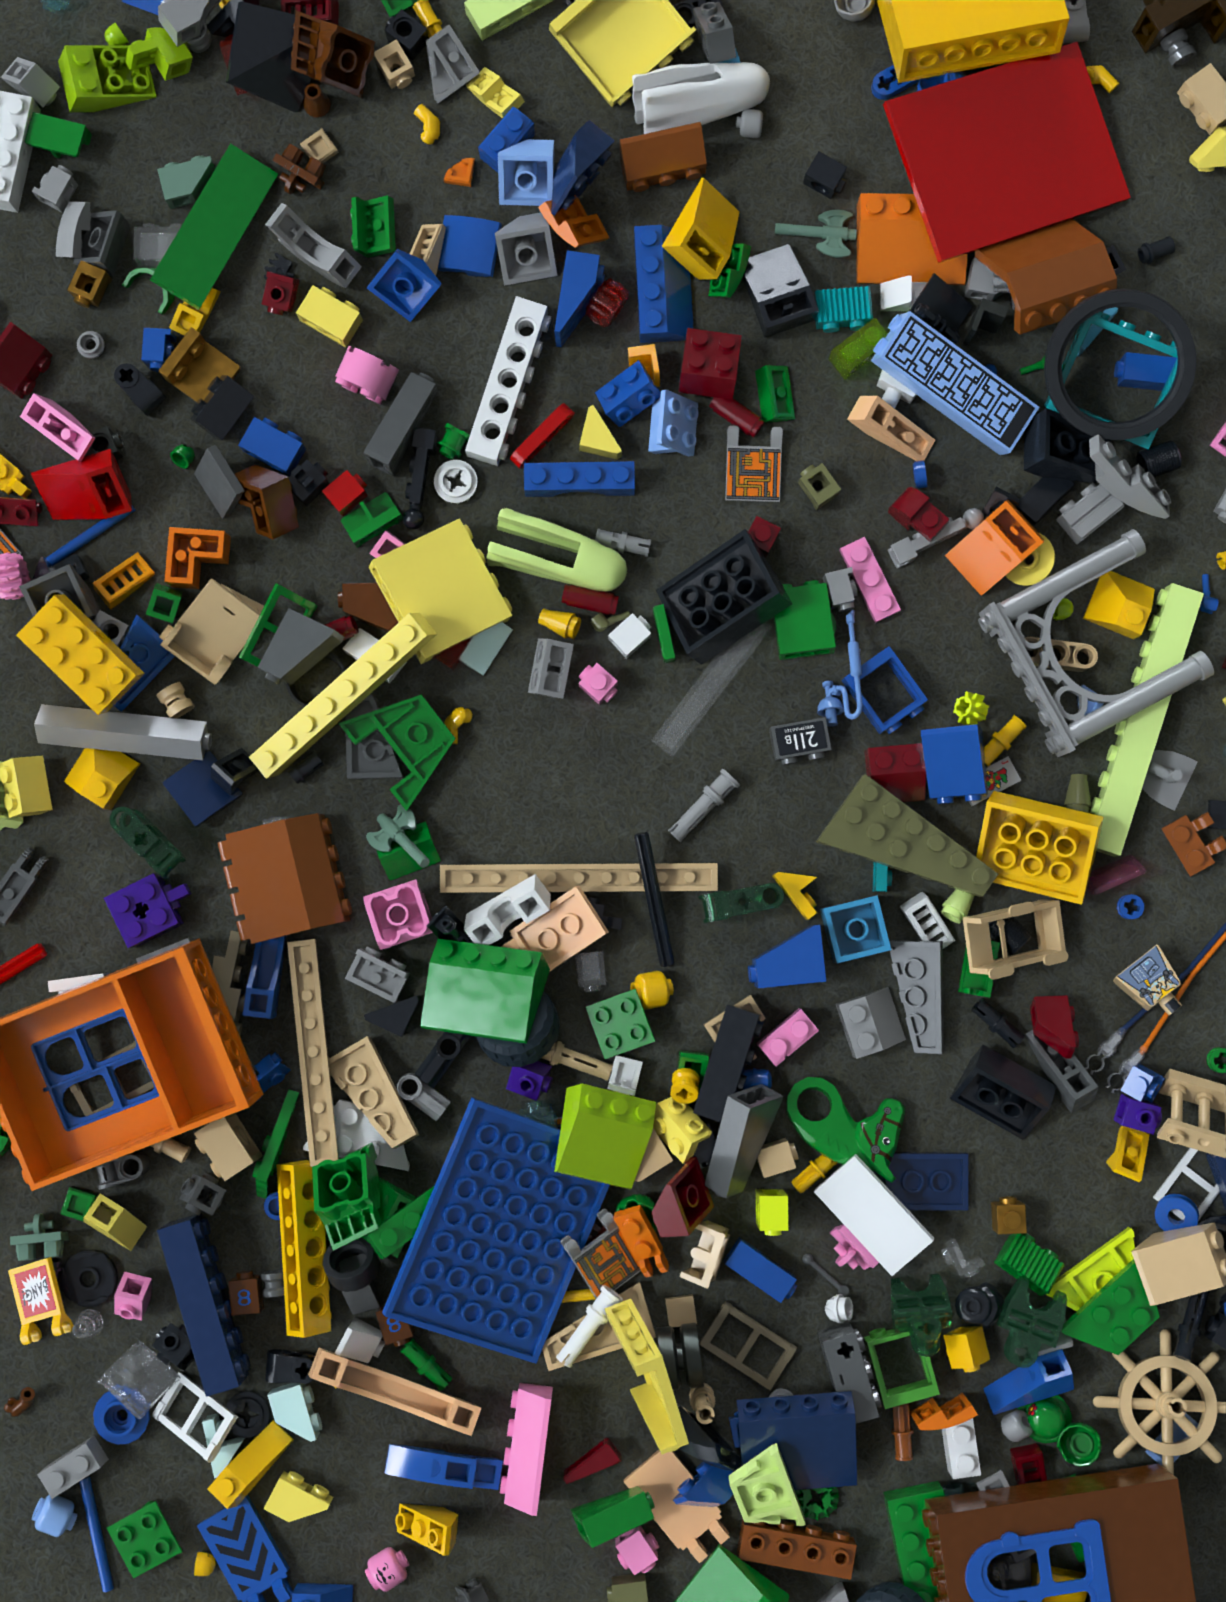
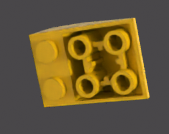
[662,178,740,280]

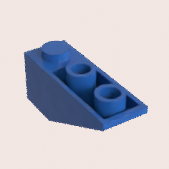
[983,1349,1074,1415]

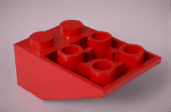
[31,449,132,520]

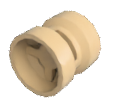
[156,682,194,718]

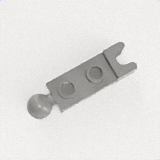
[888,508,984,569]

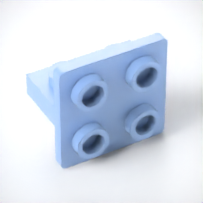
[648,390,698,456]

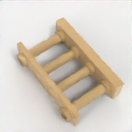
[1157,1069,1226,1158]

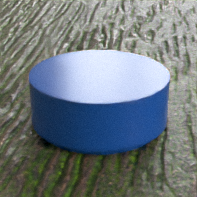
[913,460,927,489]

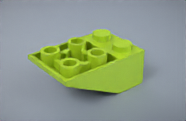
[58,45,156,113]

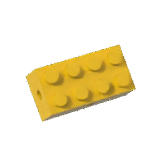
[16,594,145,715]

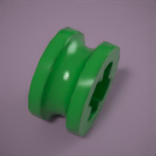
[1206,1047,1226,1073]

